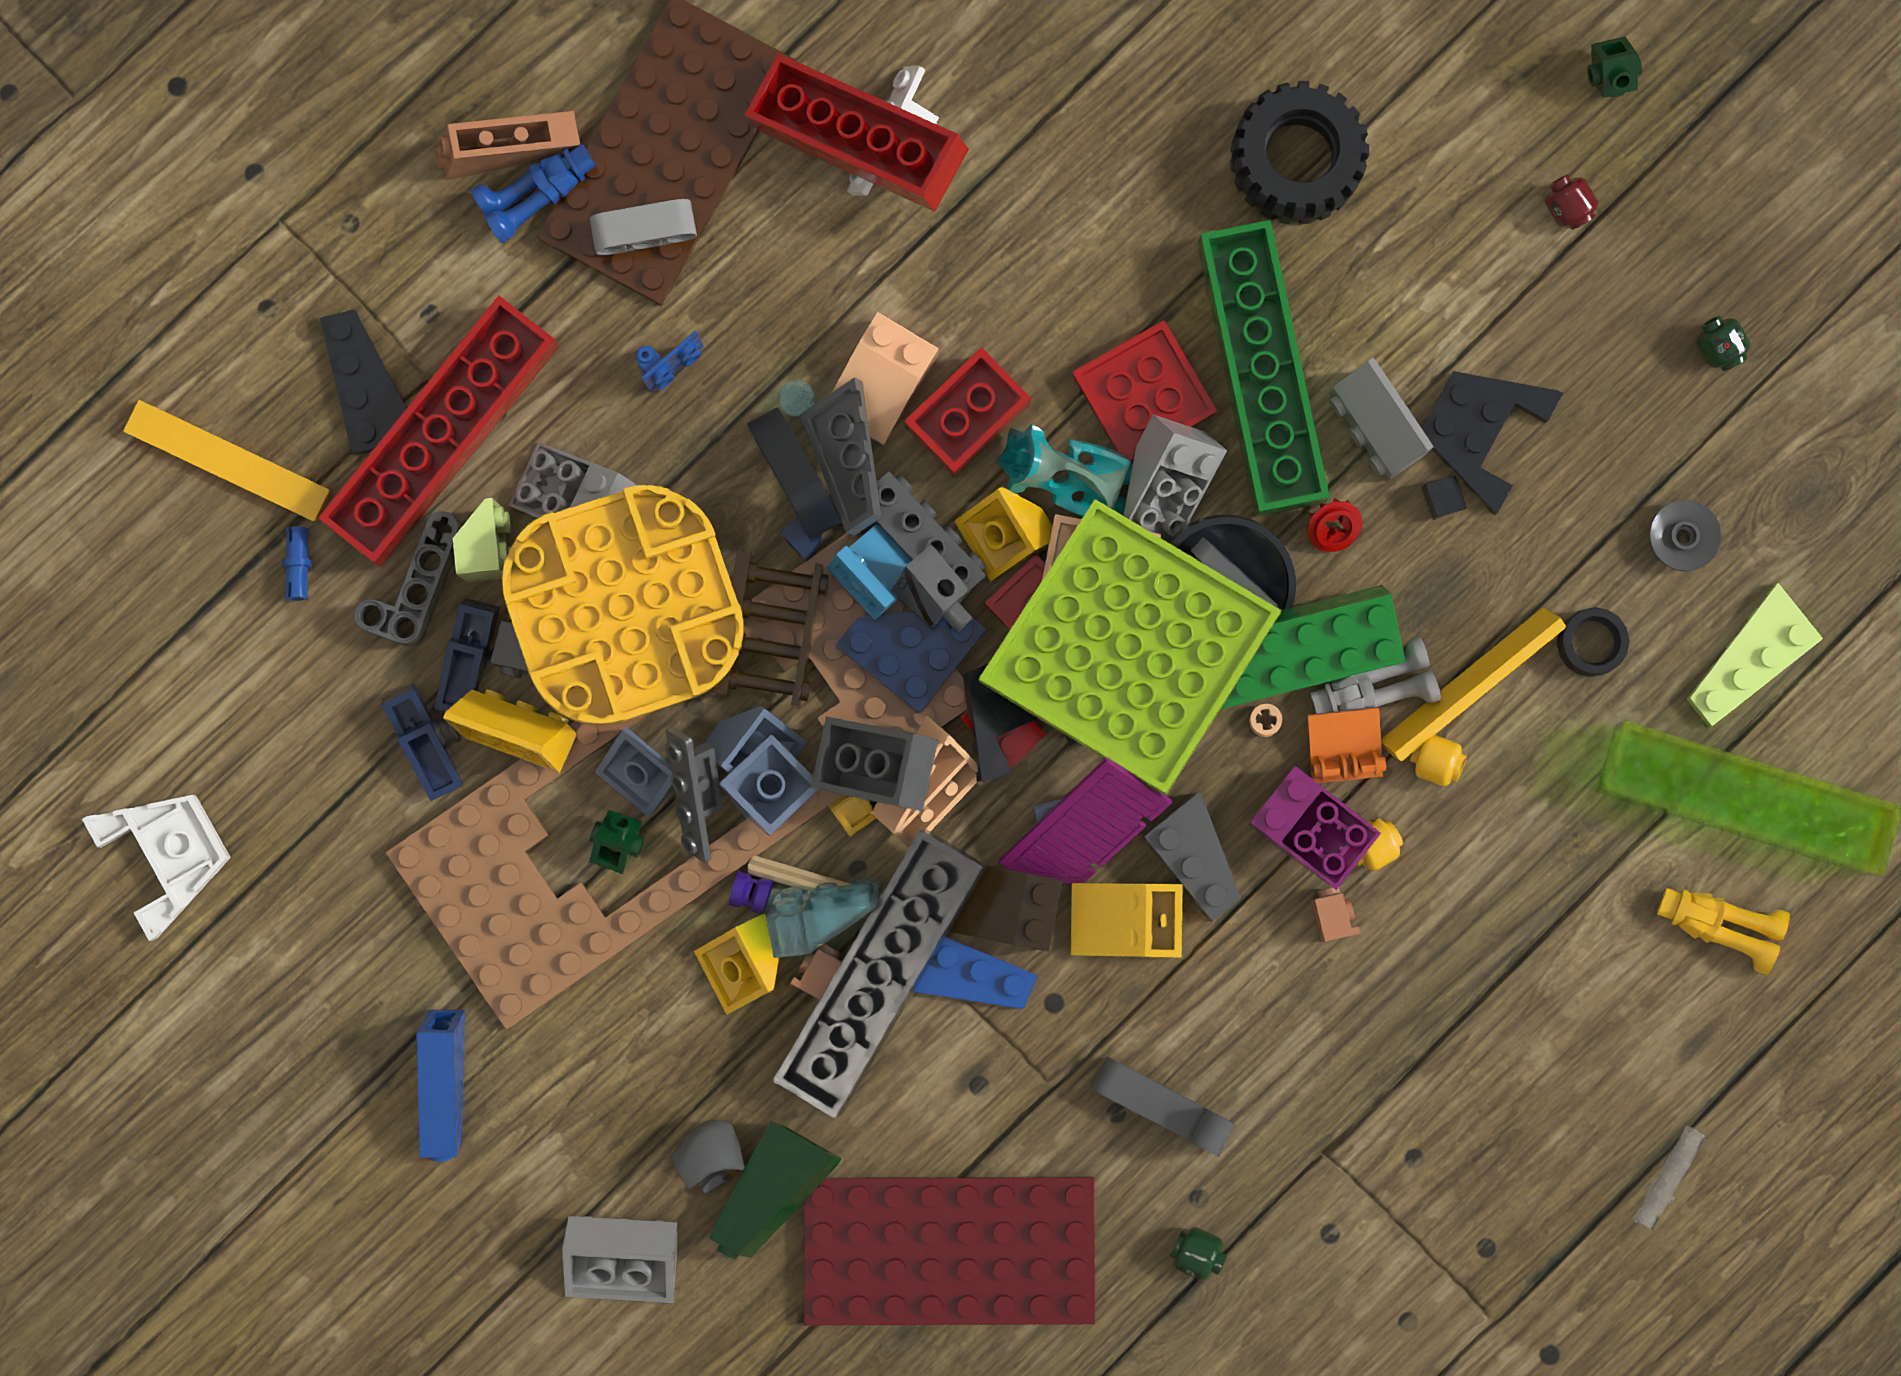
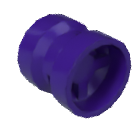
[728,871,773,915]

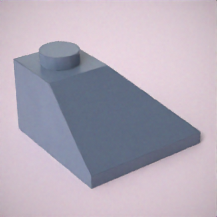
[704,706,807,773]

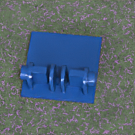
[635,331,704,393]

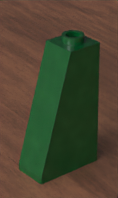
[709,1121,842,1260]

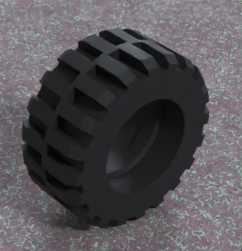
[1230,81,1369,225]

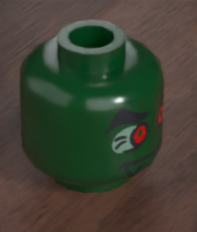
[1696,315,1750,371]
[1170,1227,1227,1281]

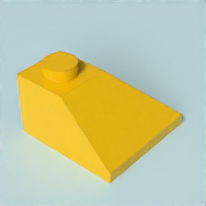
[954,487,1053,582]
[694,913,781,1015]

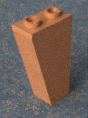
[435,111,580,179]

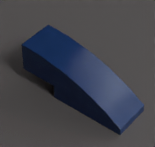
[434,598,500,711]
[381,683,463,801]

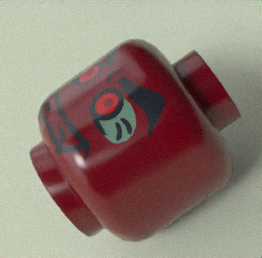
[1545,174,1598,230]

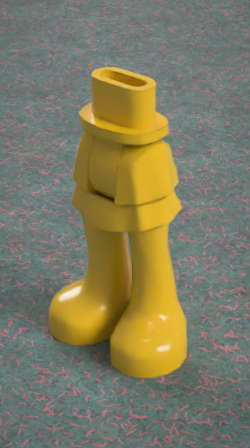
[1657,888,1790,976]

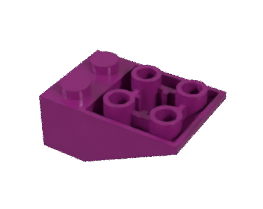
[1249,766,1381,890]

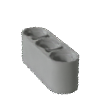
[589,199,697,255]

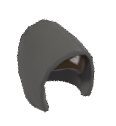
[672,1119,745,1195]

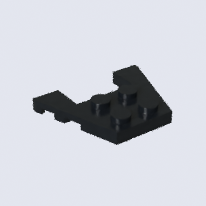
[1422,371,1563,515]
[963,663,1078,786]

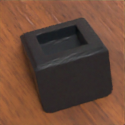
[1421,475,1467,520]

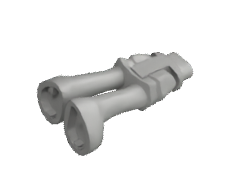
[1309,636,1441,714]

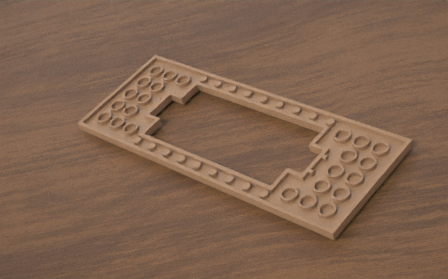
[385,532,967,1030]

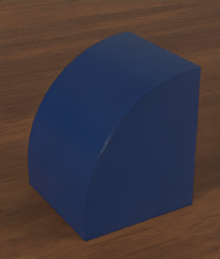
[780,517,823,562]

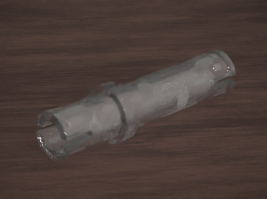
[1632,1125,1707,1231]

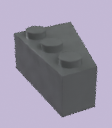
[1142,792,1241,921]

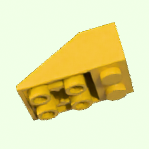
[1071,883,1182,957]

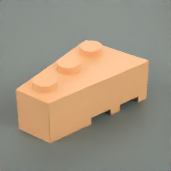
[871,716,978,848]

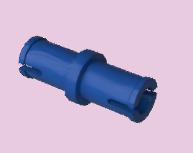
[282,526,312,601]

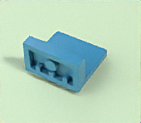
[826,524,912,621]

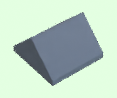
[595,727,674,818]
[719,734,819,836]

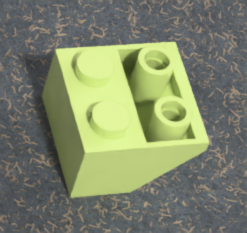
[453,498,511,583]

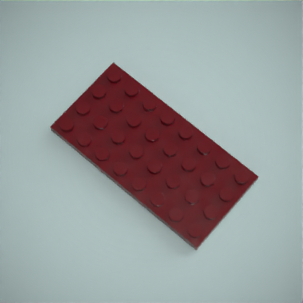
[804,1177,1095,1325]

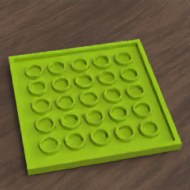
[979,499,1281,796]

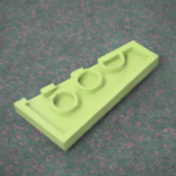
[1687,583,1823,727]

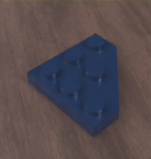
[836,612,987,714]

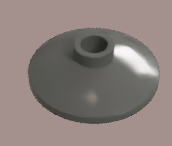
[1649,500,1721,571]

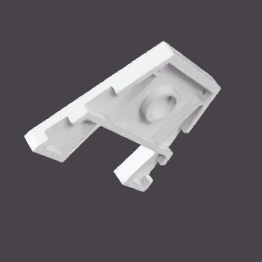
[82,795,231,941]

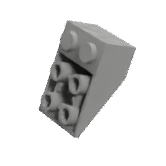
[1124,414,1227,540]
[508,442,638,519]

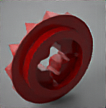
[1305,498,1363,552]

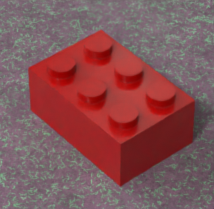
[904,347,1031,478]

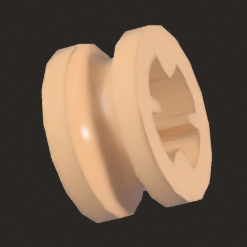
[1249,704,1282,737]

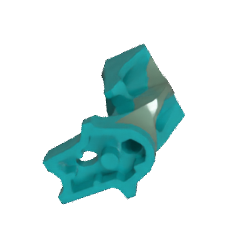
[996,424,1133,517]

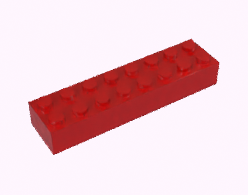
[318,295,559,567]

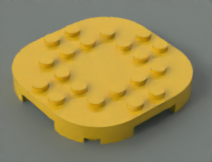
[502,485,743,725]

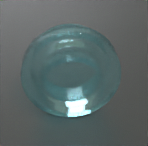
[780,381,815,417]

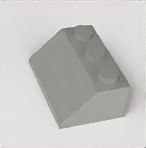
[1329,357,1434,481]
[562,1216,678,1303]

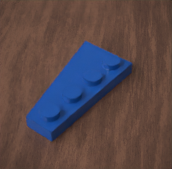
[914,937,1037,1009]

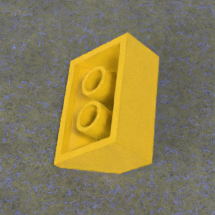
[443,689,577,773]

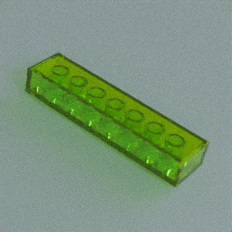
[1596,721,1901,876]

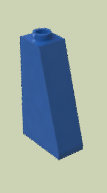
[417,1010,465,1162]

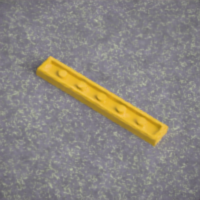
[123,400,332,523]
[1381,607,1566,762]

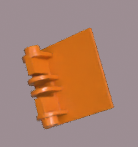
[1307,707,1386,783]

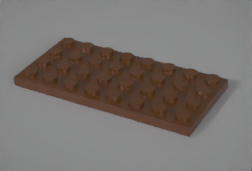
[537,0,797,306]

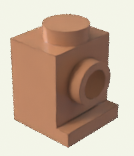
[1311,887,1360,942]
[791,943,842,1000]

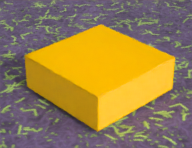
[829,795,877,837]

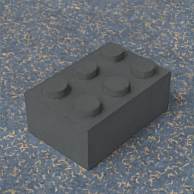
[811,716,938,812]

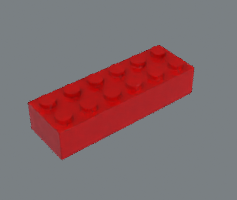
[744,54,969,212]

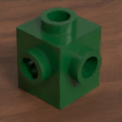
[1587,36,1642,98]
[589,810,644,874]

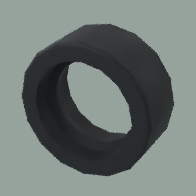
[1557,607,1630,677]

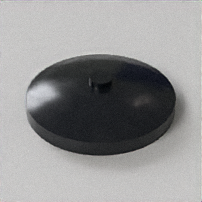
[1168,514,1296,610]

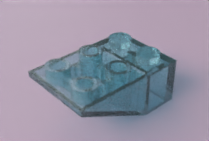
[766,878,883,958]

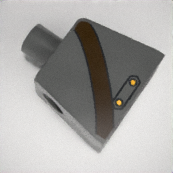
[891,545,974,632]

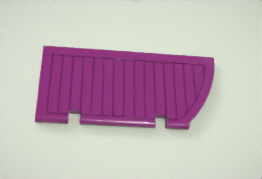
[999,757,1172,884]

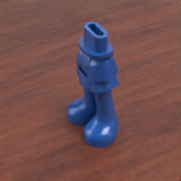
[470,144,596,244]

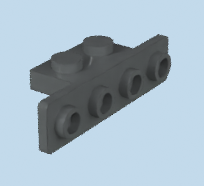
[665,727,723,863]

